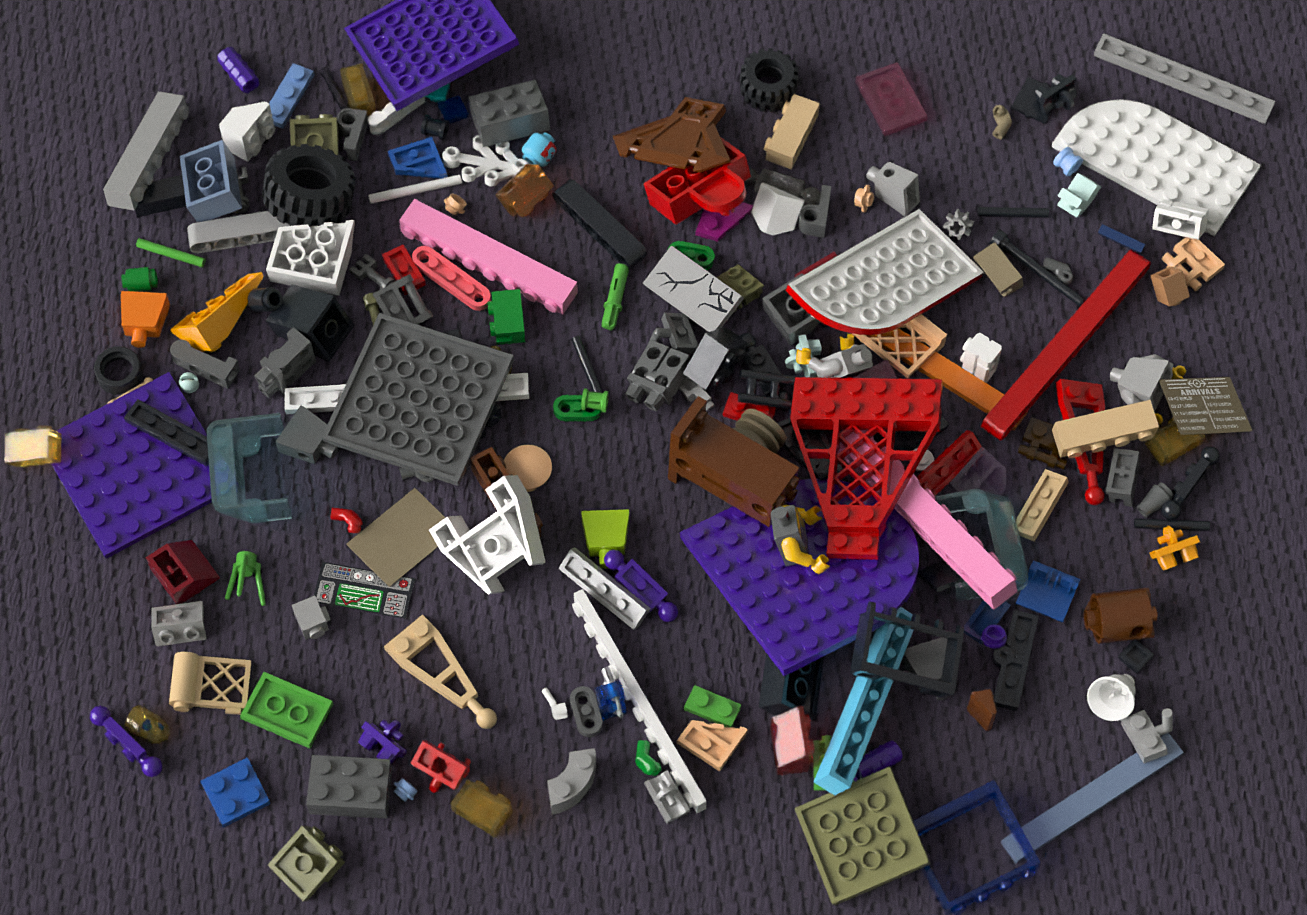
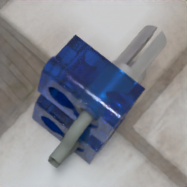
[595,667,627,721]

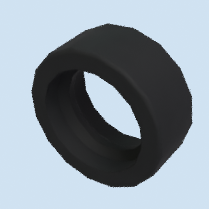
[94,346,143,395]

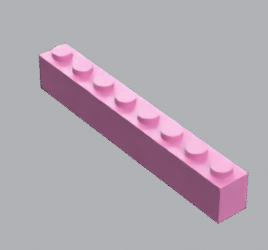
[399,199,578,315]

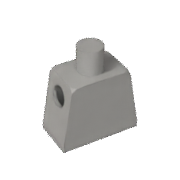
[866,162,920,217]

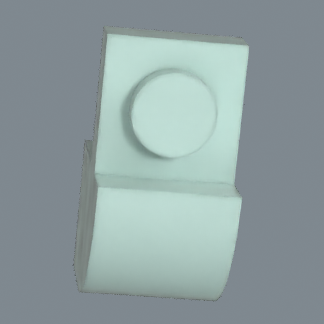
[1058,173,1101,217]

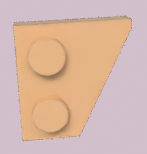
[677,720,748,771]

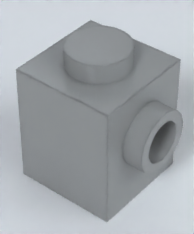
[292,596,331,640]

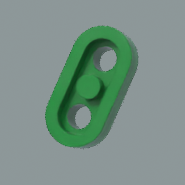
[667,241,714,270]
[553,395,602,421]

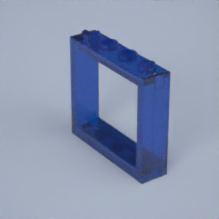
[913,780,1040,915]

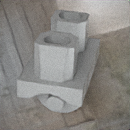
[645,770,690,824]

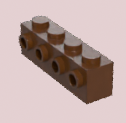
[470,447,543,537]

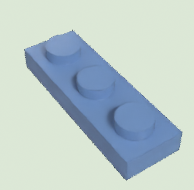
[269,63,314,129]

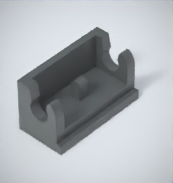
[1106,448,1141,507]

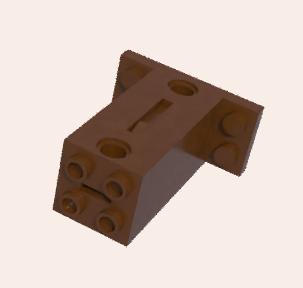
[668,396,800,527]

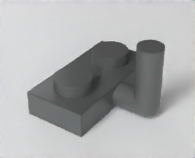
[648,313,698,355]

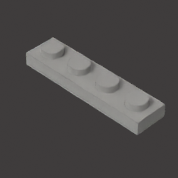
[558,548,650,630]

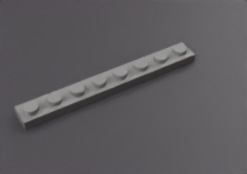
[1094,33,1275,124]

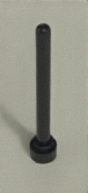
[989,229,1086,307]

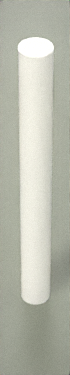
[368,175,462,204]

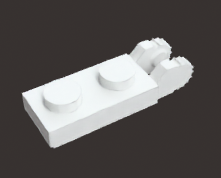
[368,97,425,136]

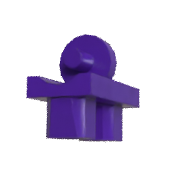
[358,719,408,763]

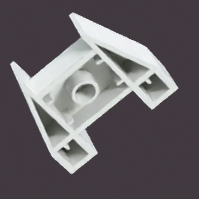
[429,475,545,595]

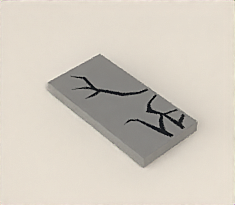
[643,245,744,332]

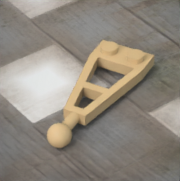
[384,615,497,729]

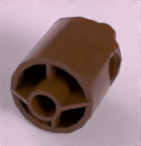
[1083,588,1157,644]

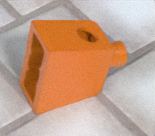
[121,291,170,348]

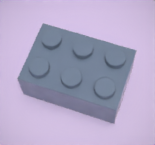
[180,140,242,222]

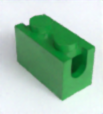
[488,289,525,345]

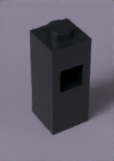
[135,175,186,218]

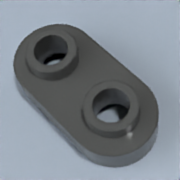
[570,686,602,737]

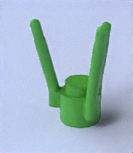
[225,551,266,606]

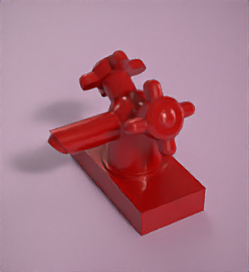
[410,740,471,793]

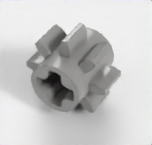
[943,209,974,240]

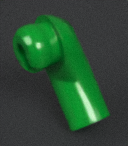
[635,740,661,776]

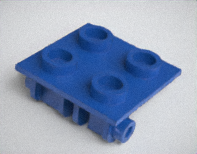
[1016,560,1080,622]

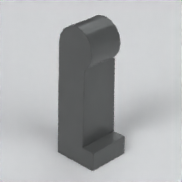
[170,340,240,389]

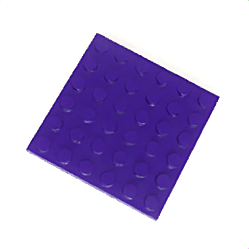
[344,0,519,111]
[38,372,238,559]

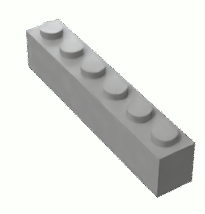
[103,92,189,211]

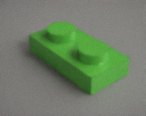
[684,685,741,728]

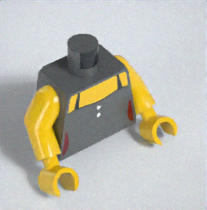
[770,505,830,574]

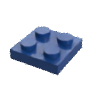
[200,758,271,828]

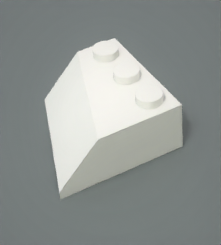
[266,220,355,295]

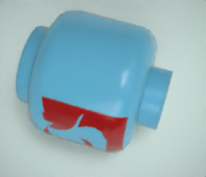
[522,132,557,168]

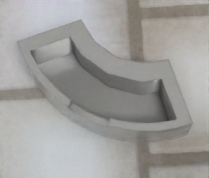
[547,748,596,815]

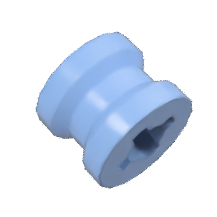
[1053,147,1083,176]

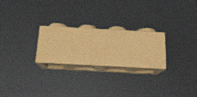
[1052,400,1159,458]

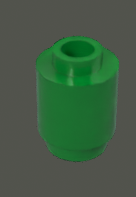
[121,267,158,292]

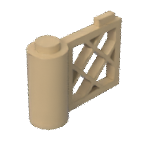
[169,652,251,715]

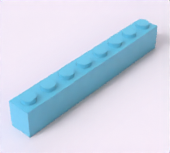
[814,607,913,795]

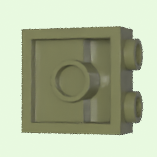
[290,114,339,155]
[268,826,345,901]

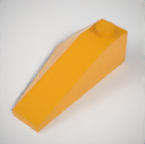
[170,272,264,352]

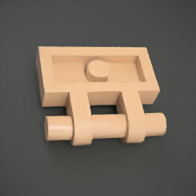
[1162,237,1225,291]

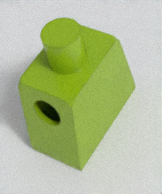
[582,509,629,569]

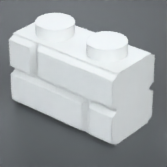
[1152,199,1209,240]
[960,333,1002,383]

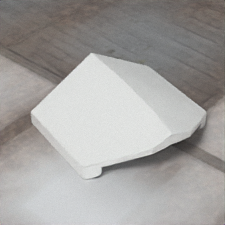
[751,182,805,235]

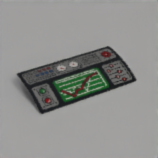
[314,562,416,619]

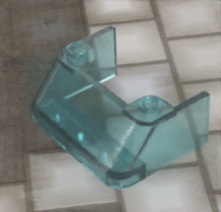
[207,413,292,523]
[936,489,1029,602]

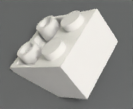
[219,102,275,162]

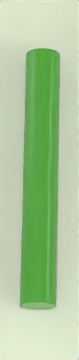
[136,238,206,268]

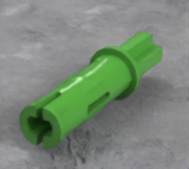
[601,264,629,330]

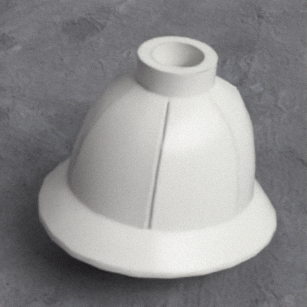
[1087,674,1136,721]

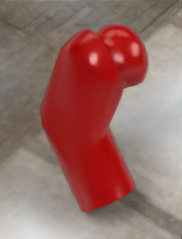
[331,507,363,533]

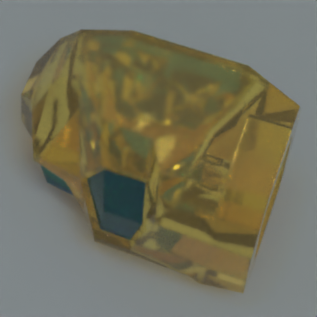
[124,705,170,744]

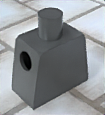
[276,405,339,464]
[901,637,950,701]

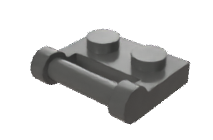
[373,274,434,325]

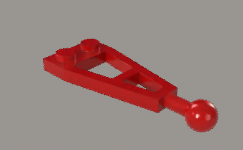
[1056,379,1105,506]

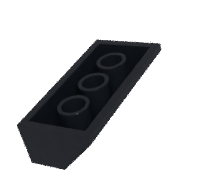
[759,653,824,721]

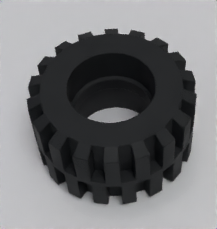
[740,48,798,112]

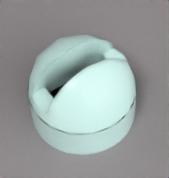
[179,372,199,393]

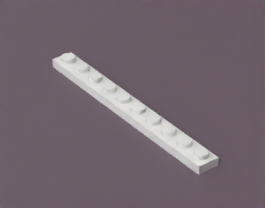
[285,373,529,414]
[572,589,706,813]

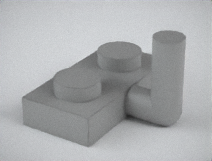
[1121,709,1173,764]

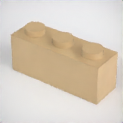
[764,94,820,170]

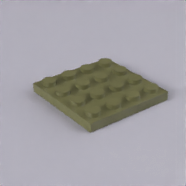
[794,767,931,906]

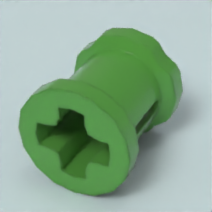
[581,388,609,413]

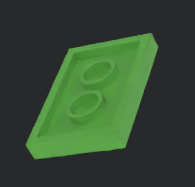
[240,672,333,749]

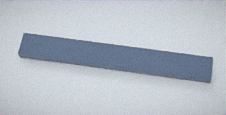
[1001,733,1184,864]

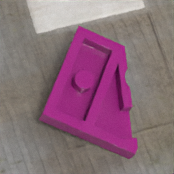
[695,202,753,242]

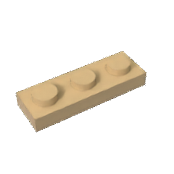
[1011,469,1069,542]

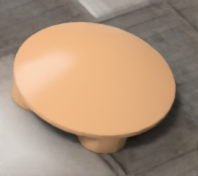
[504,445,552,492]

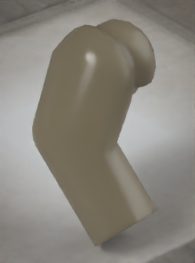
[992,105,1012,140]

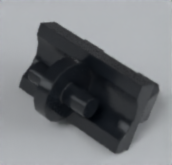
[1035,74,1077,115]

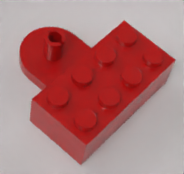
[643,137,751,225]

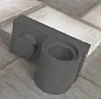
[337,108,368,161]
[798,185,831,238]

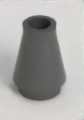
[1136,482,1174,518]

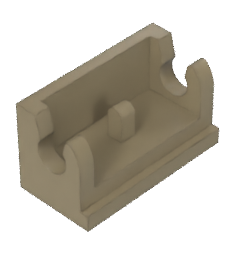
[973,242,1023,297]

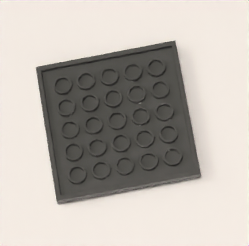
[322,313,514,486]

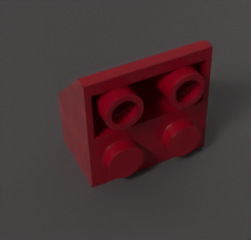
[146,540,220,604]

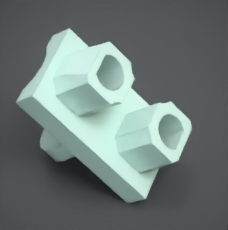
[785,334,822,377]

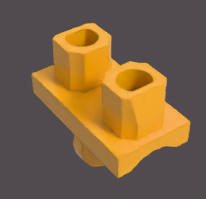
[1149,526,1200,570]

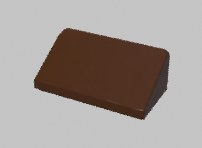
[967,689,997,731]

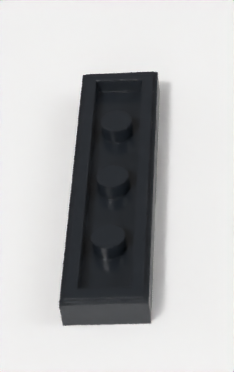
[124,399,220,466]

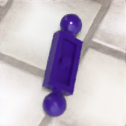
[604,550,678,622]
[90,706,163,777]

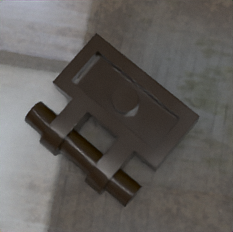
[1017,417,1068,470]

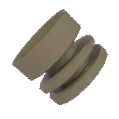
[732,409,787,454]

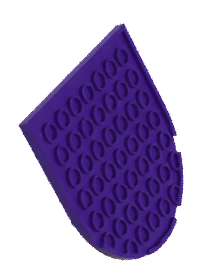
[680,479,919,676]

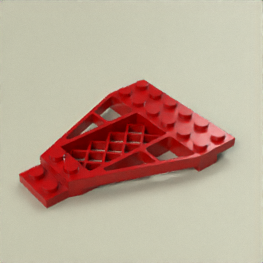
[790,377,943,560]

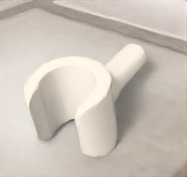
[542,688,568,720]

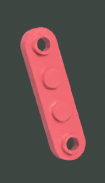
[412,246,491,311]

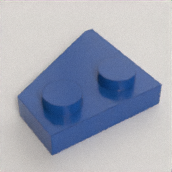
[388,137,447,178]

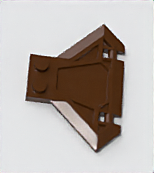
[613,97,731,172]

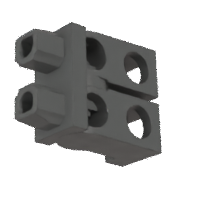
[254,327,316,398]
[625,340,691,412]

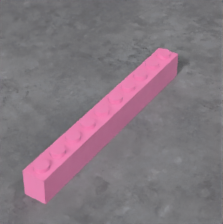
[839,430,1017,610]

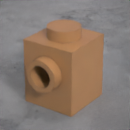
[1151,266,1190,306]

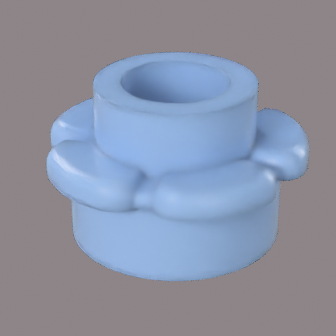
[394,778,418,801]

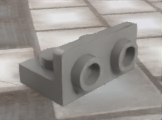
[152,601,206,646]

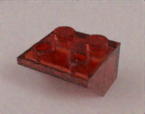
[770,706,815,775]

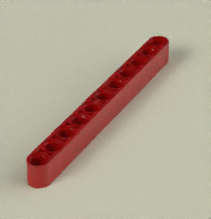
[981,249,1151,441]

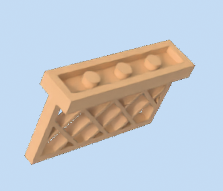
[851,314,947,379]

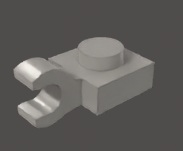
[679,376,715,411]

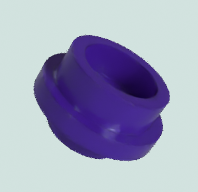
[981,624,1007,649]

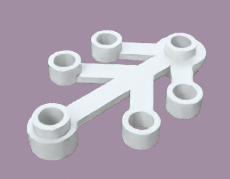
[442,135,532,186]

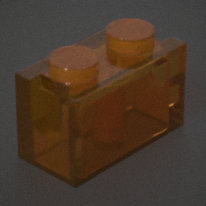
[495,164,554,217]

